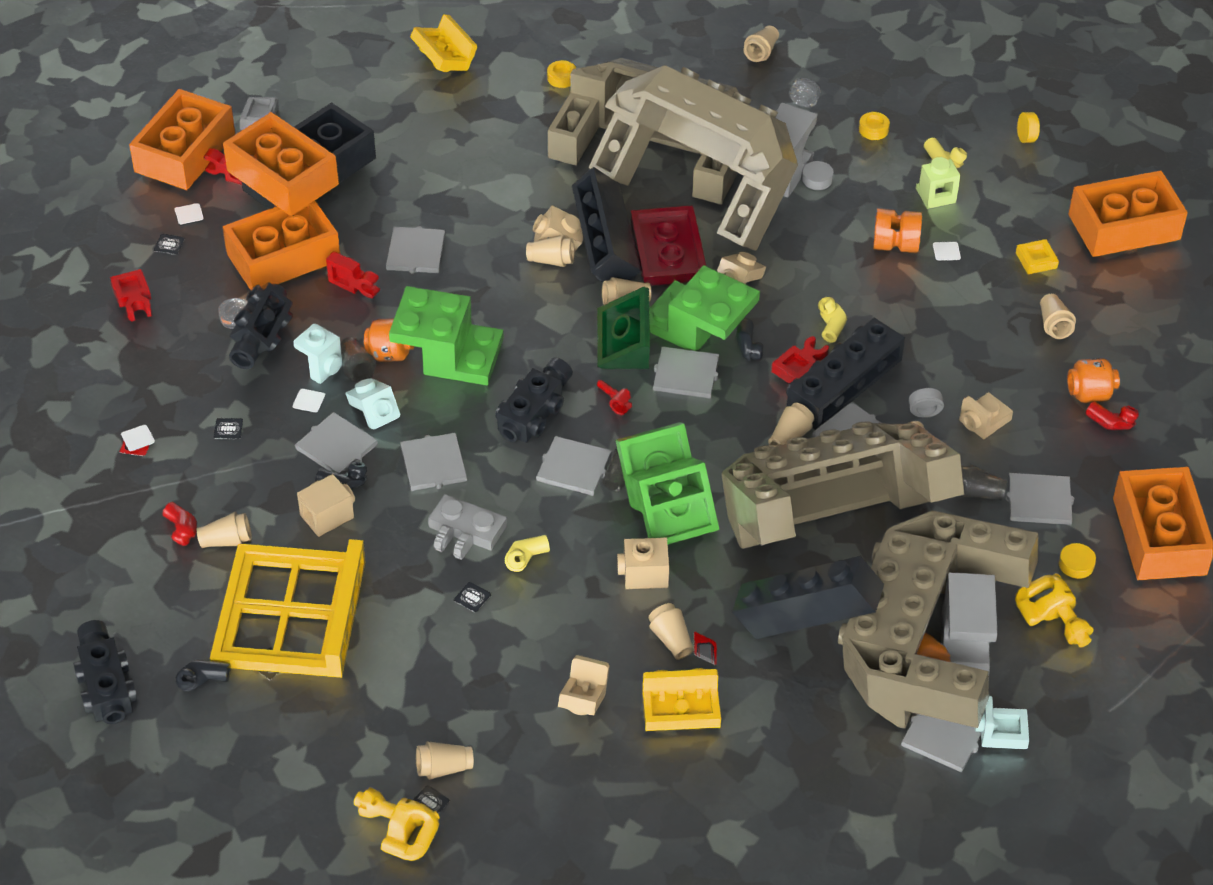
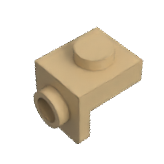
[532,205,583,251]
[717,252,766,284]
[558,655,610,716]

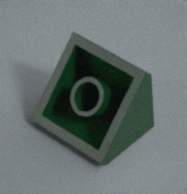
[597,286,650,369]

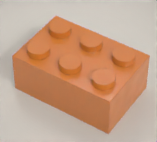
[129,89,235,190]
[223,112,339,216]
[1068,170,1188,257]
[223,201,340,290]
[1113,467,1213,580]

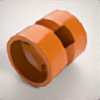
[873,208,922,253]

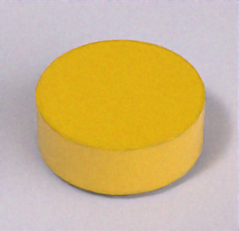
[547,60,577,88]
[859,112,890,140]
[1017,112,1040,143]
[1059,543,1096,579]

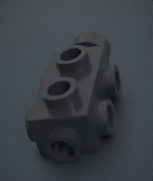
[229,282,293,369]
[495,358,573,443]
[73,620,138,724]

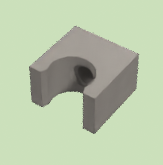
[776,103,817,198]
[940,572,997,672]

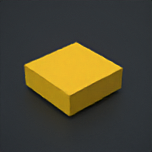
[1016,239,1059,274]

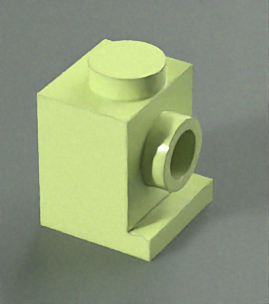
[916,157,960,209]

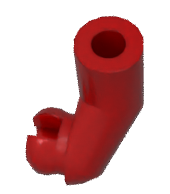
[1085,401,1139,430]
[163,502,197,546]

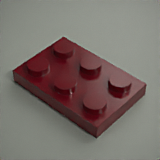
[631,205,706,286]

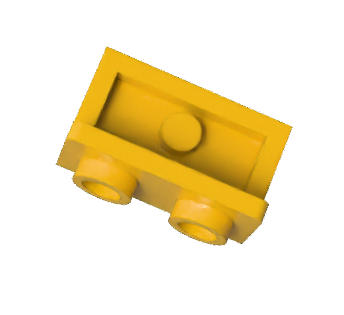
[410,14,477,72]
[642,668,721,731]

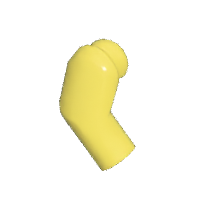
[924,138,967,169]
[818,297,847,343]
[505,535,550,572]

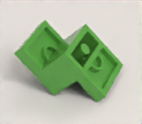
[649,265,760,351]
[389,286,504,386]
[615,422,720,545]

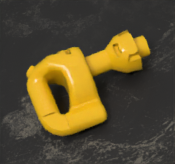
[1015,573,1094,647]
[354,787,440,861]

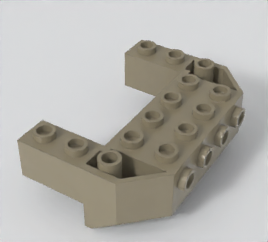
[548,58,740,204]
[588,65,798,251]
[721,421,964,549]
[838,510,1039,729]

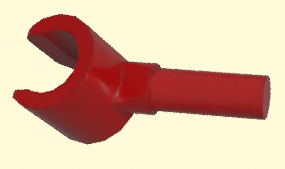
[597,380,632,416]

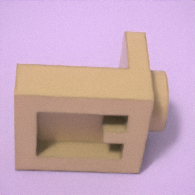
[959,392,1013,439]

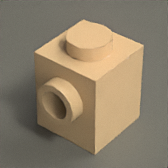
[297,474,355,537]
[617,538,669,589]

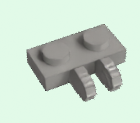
[428,494,507,560]

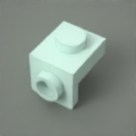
[294,324,343,384]
[345,378,400,430]
[974,696,1029,749]

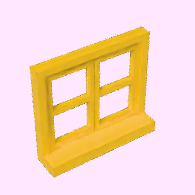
[210,539,366,678]

